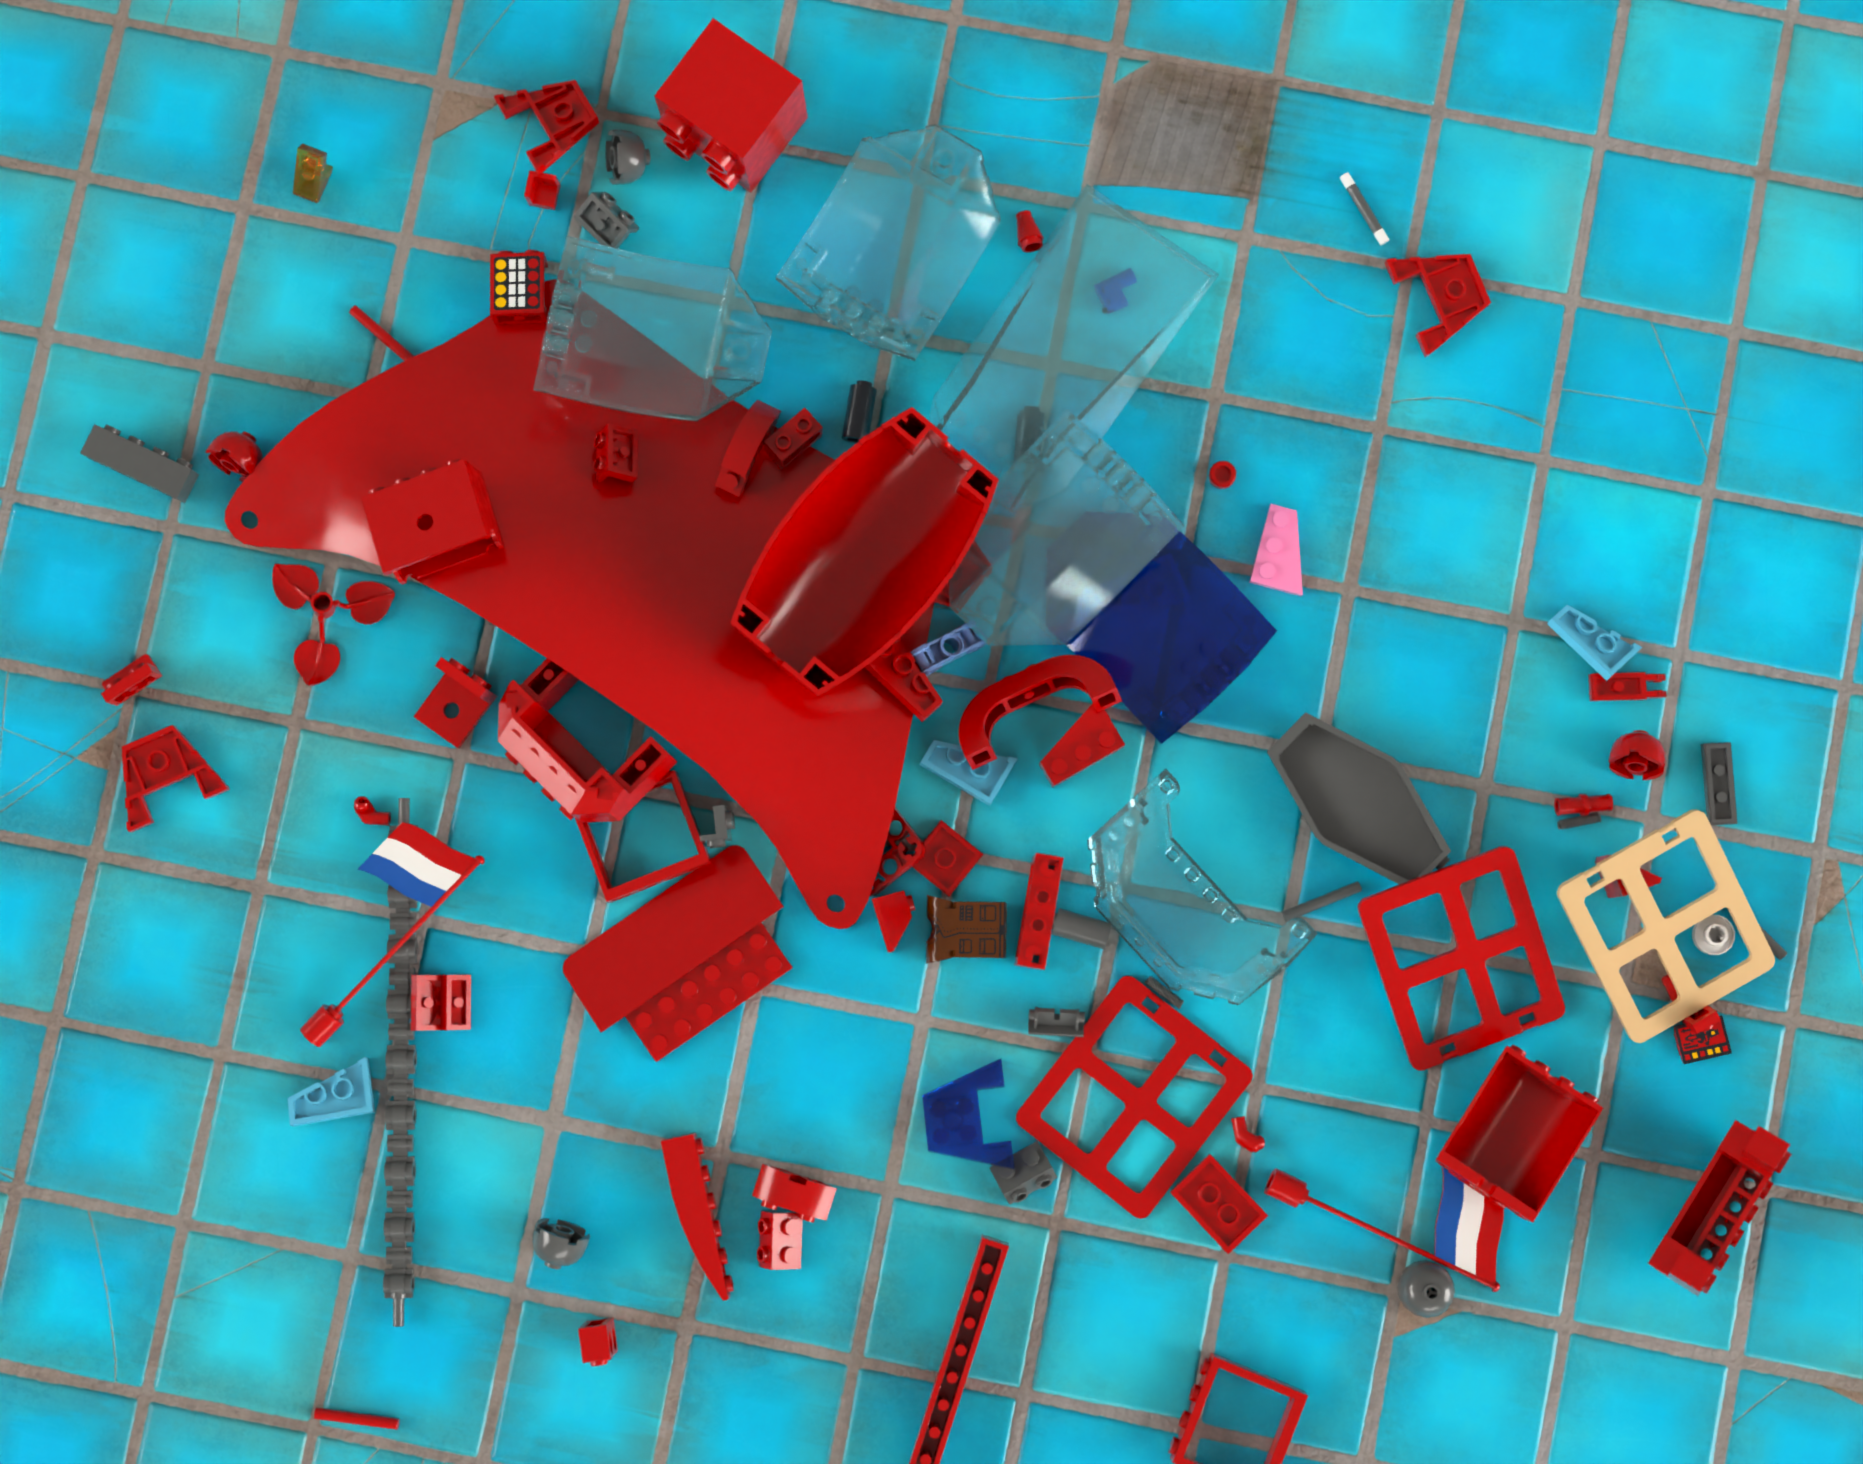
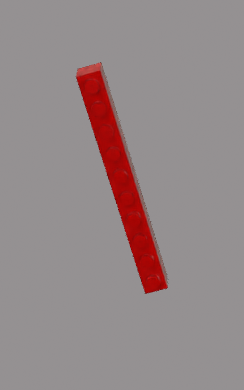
[908,1234,1009,1464]

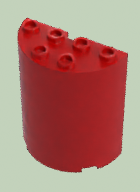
[1435,1044,1604,1223]

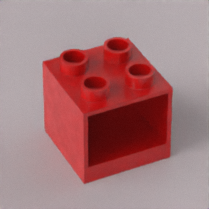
[654,18,808,193]

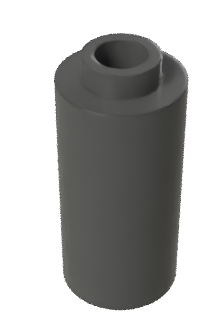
[1051,908,1112,950]

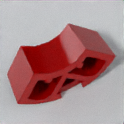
[752,1164,837,1223]

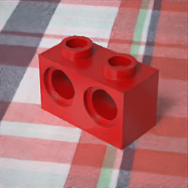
[764,408,823,470]
[578,1317,618,1366]

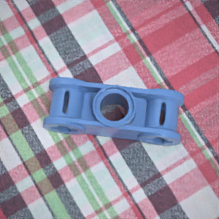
[911,619,988,676]

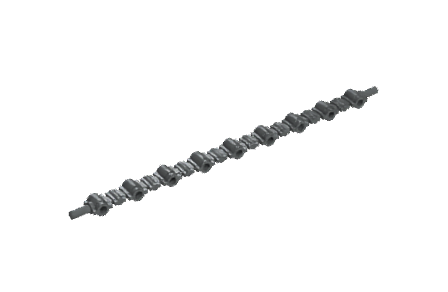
[383,798,418,1327]

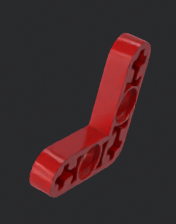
[870,807,925,896]

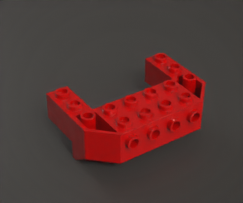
[498,658,677,823]
[1648,1120,1791,1296]

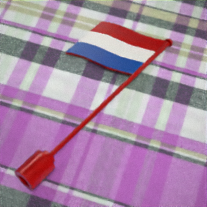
[300,822,485,1047]
[1264,1168,1504,1292]

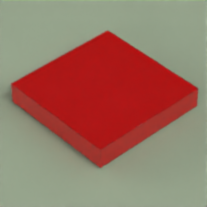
[912,820,983,897]

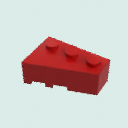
[1039,703,1125,788]

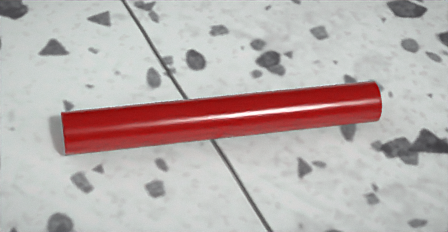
[349,305,414,361]
[314,1408,400,1430]

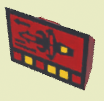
[1674,1015,1732,1064]

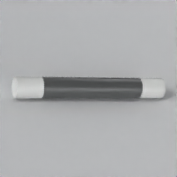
[1340,172,1390,246]

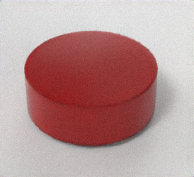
[1208,461,1236,489]

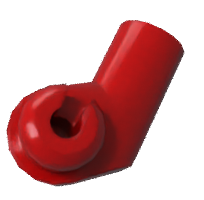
[354,796,391,826]
[1231,1116,1265,1152]

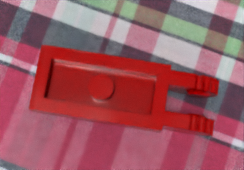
[1588,672,1667,702]

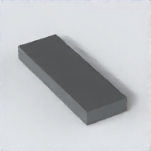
[1701,742,1737,826]

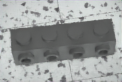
[80,424,199,503]

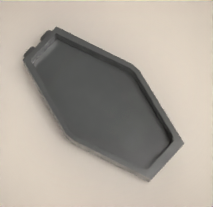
[1267,712,1451,884]

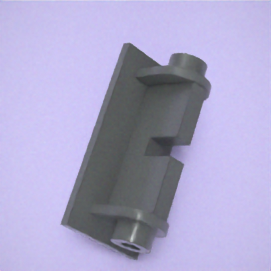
[1028,1007,1085,1037]

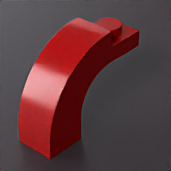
[715,400,781,497]

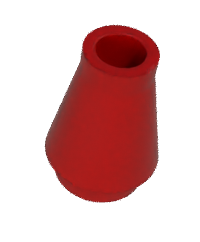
[1015,210,1044,253]

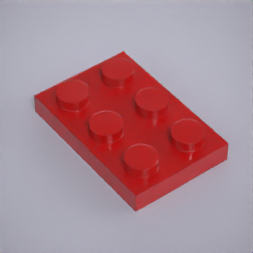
[1170,1154,1268,1254]

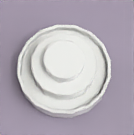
[1692,915,1735,955]

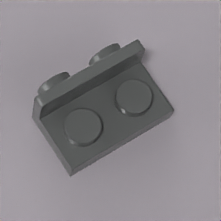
[573,192,639,253]

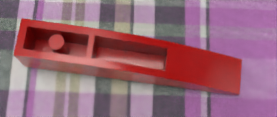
[661,1132,734,1301]

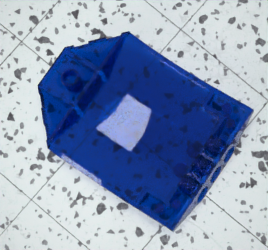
[1044,512,1277,744]

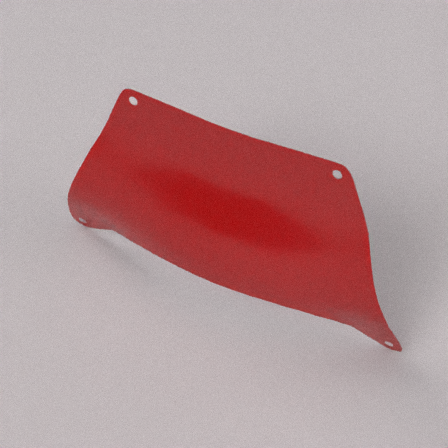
[224,279,935,929]

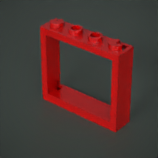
[575,770,712,903]
[1014,853,1064,970]
[1168,1352,1308,1464]

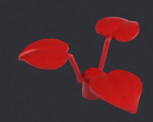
[272,564,395,686]

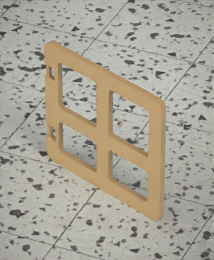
[1557,809,1775,1043]

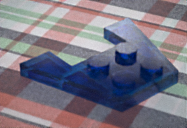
[922,1059,1015,1170]

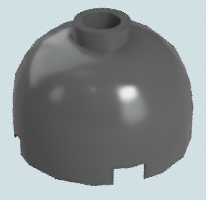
[605,130,650,185]
[532,1218,590,1269]
[1397,1260,1455,1318]

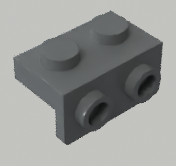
[700,805,735,848]
[989,1141,1057,1204]

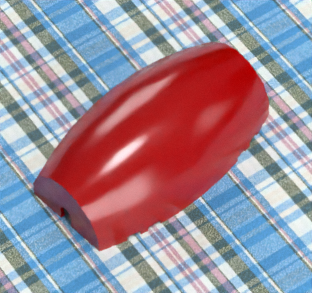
[731,407,999,696]

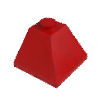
[872,890,916,953]

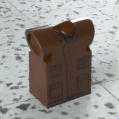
[926,895,1007,964]

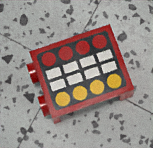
[490,250,548,325]

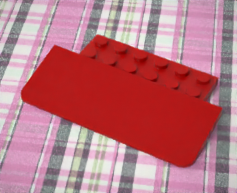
[563,845,793,1062]

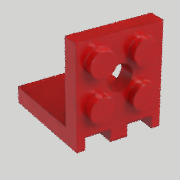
[413,657,497,749]

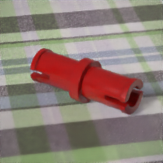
[1554,794,1613,816]

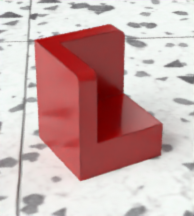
[524,170,561,210]

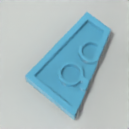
[1547,605,1642,681]
[919,740,1018,806]
[287,1057,375,1127]

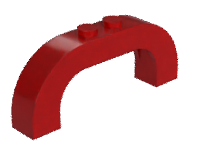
[959,655,1122,770]

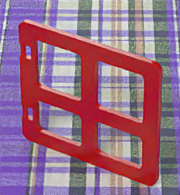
[1358,846,1565,1071]
[1016,976,1253,1219]

